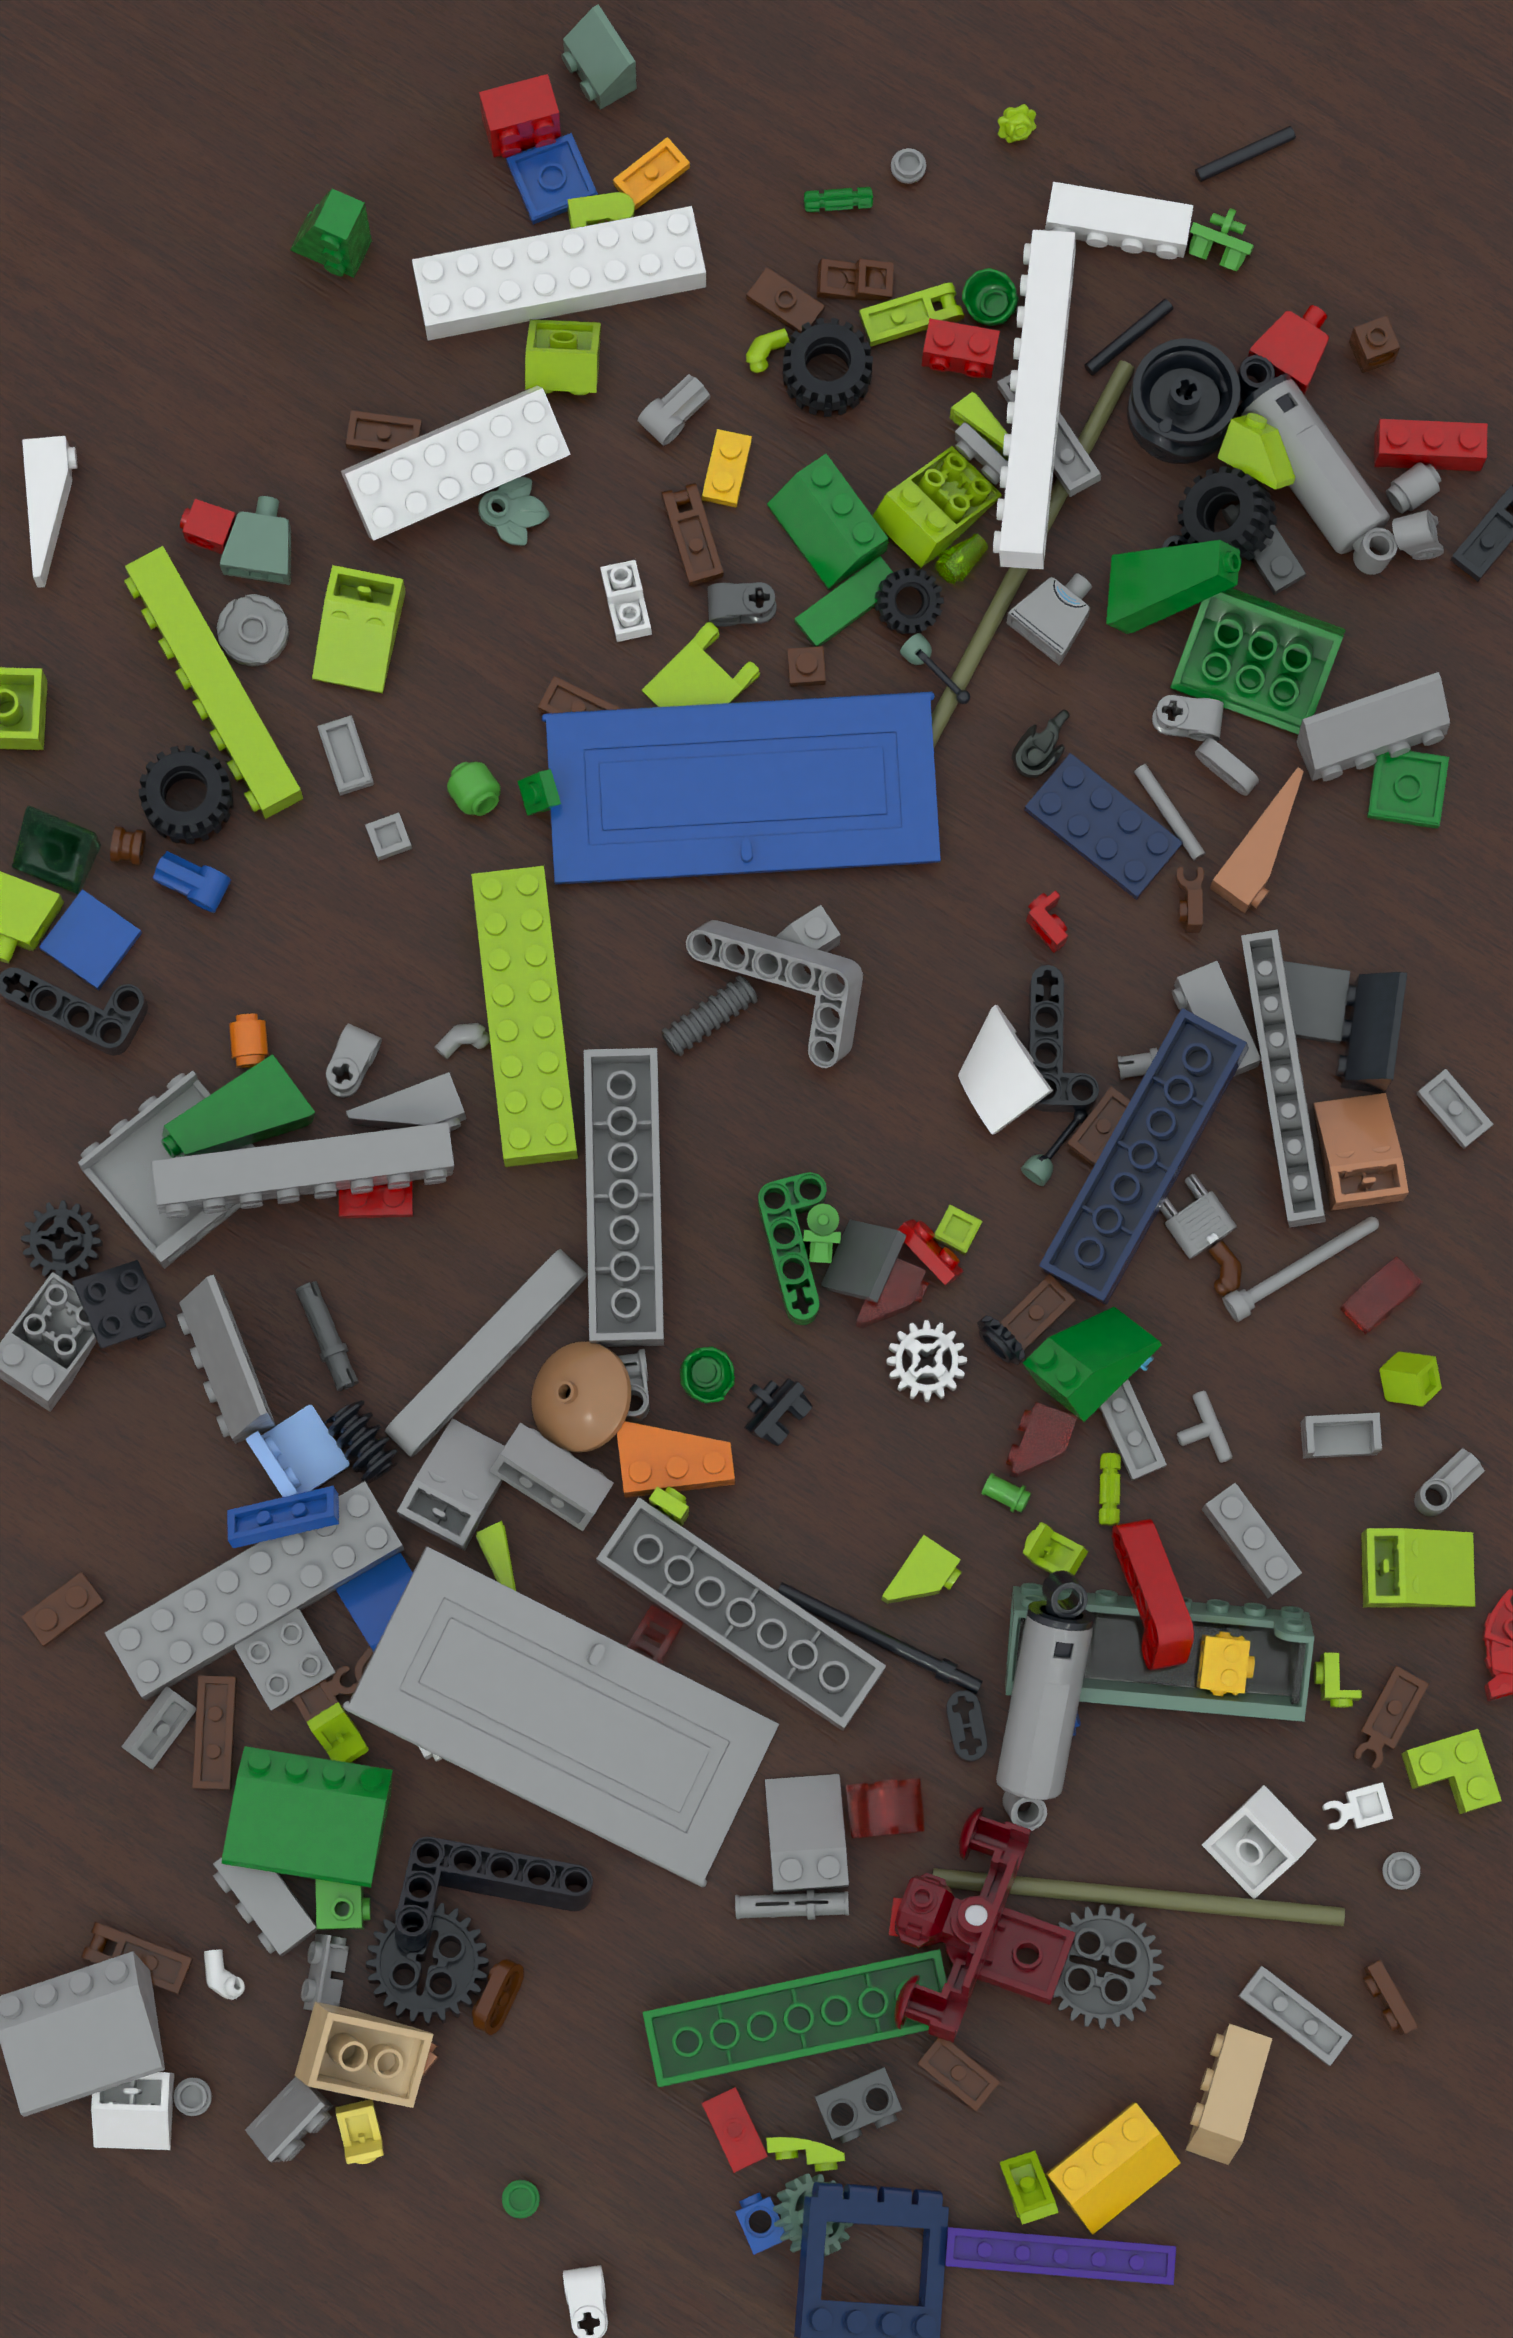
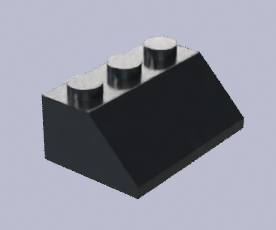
[1336,972,1407,1094]

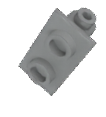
[301,1934,349,2010]

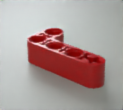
[1112,1519,1194,1670]

